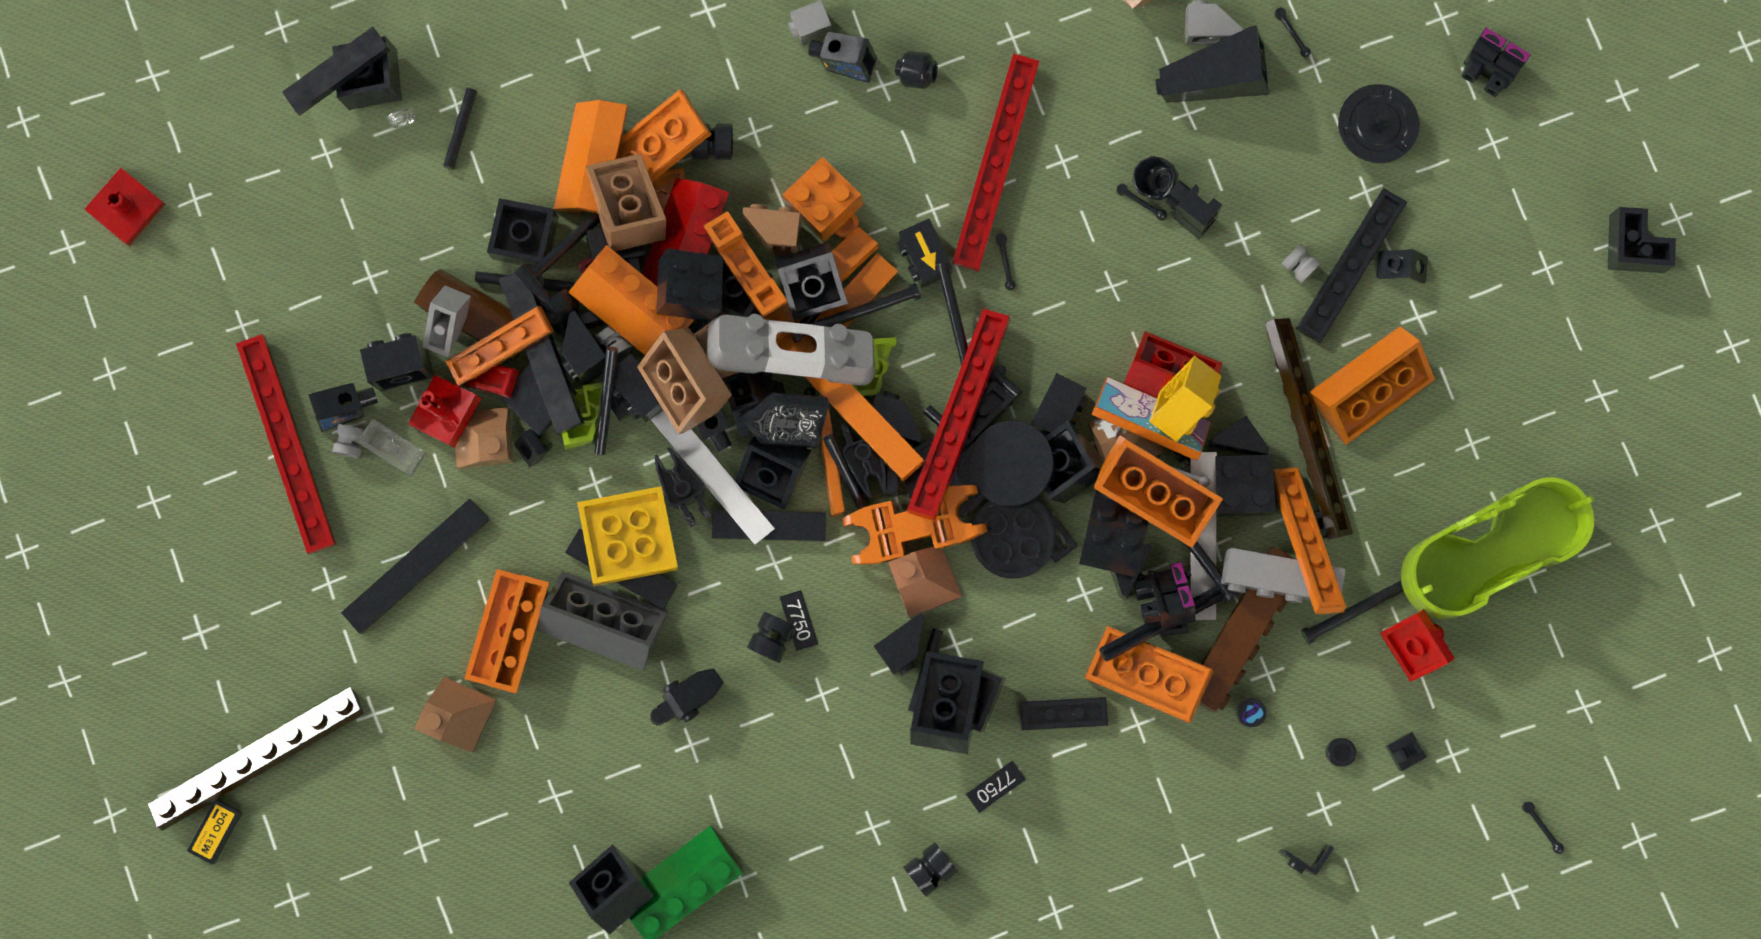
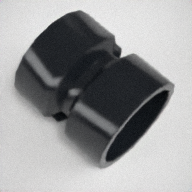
[691,123,733,160]
[746,611,797,663]
[903,842,958,897]

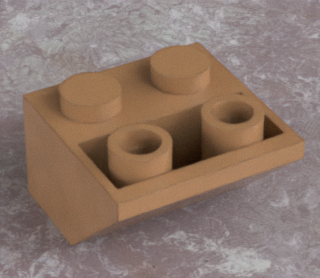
[743,204,802,257]

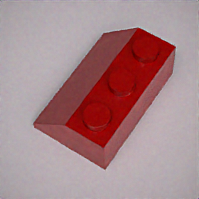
[1123,331,1223,418]

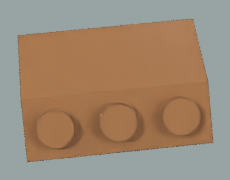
[637,328,731,435]

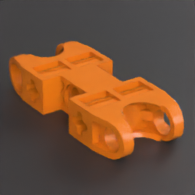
[842,485,988,565]

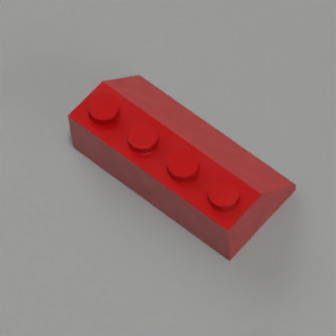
[642,178,729,287]

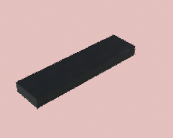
[282,27,391,116]
[712,510,826,542]
[565,528,678,610]

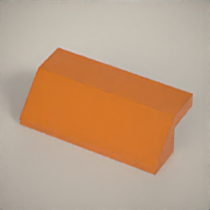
[554,100,628,215]
[464,569,550,694]

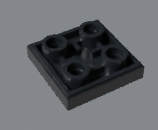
[501,364,578,436]

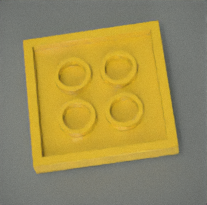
[577,486,678,586]

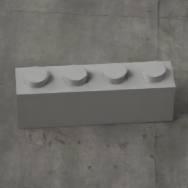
[1221,548,1346,603]

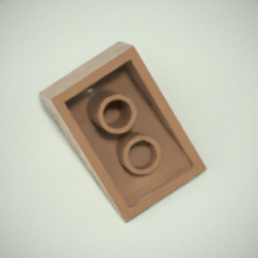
[586,154,666,252]

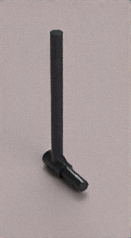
[514,213,601,315]

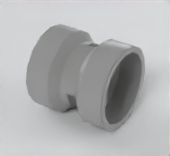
[1281,244,1321,283]
[596,327,635,360]
[332,424,366,458]

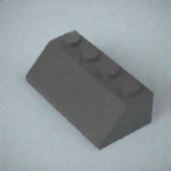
[536,571,668,671]

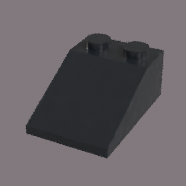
[910,651,984,754]

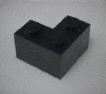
[1608,207,1676,273]

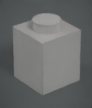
[788,0,832,46]

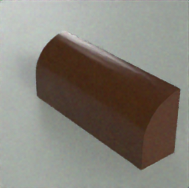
[414,269,522,362]

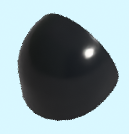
[541,286,579,335]

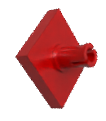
[84,168,165,246]
[408,375,481,448]
[1380,609,1455,682]

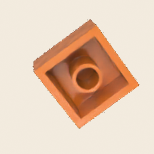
[782,156,864,242]

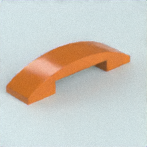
[704,211,787,317]

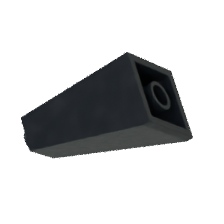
[1156,25,1269,103]

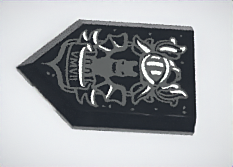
[739,392,828,448]

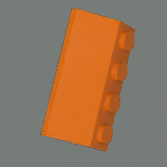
[568,245,695,356]
[1310,326,1435,445]
[1094,435,1223,548]

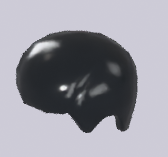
[1132,156,1179,200]

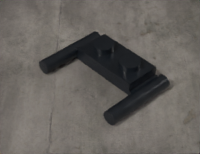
[923,366,1022,450]

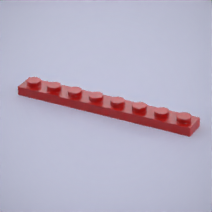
[952,53,1039,272]
[907,309,1010,521]
[236,334,337,555]

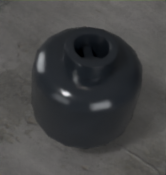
[895,51,938,89]

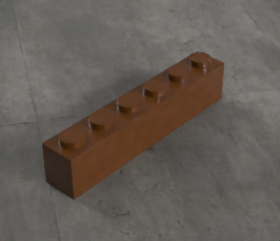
[1199,547,1296,713]

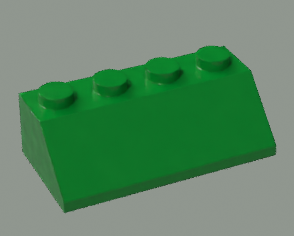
[629,825,745,939]

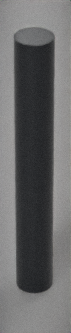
[443,88,477,170]
[823,434,869,510]
[908,628,943,712]

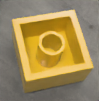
[1149,356,1222,442]

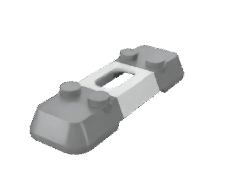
[707,314,875,386]

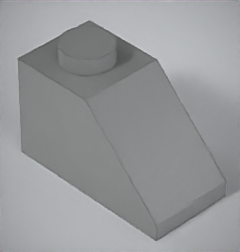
[1185,0,1244,45]
[422,286,471,357]

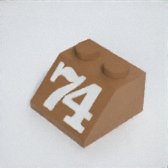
[1088,418,1164,462]

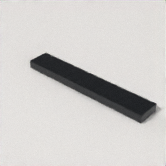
[1296,188,1407,343]
[499,272,585,435]
[341,498,490,634]

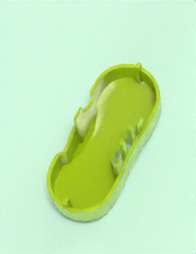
[1401,477,1595,619]

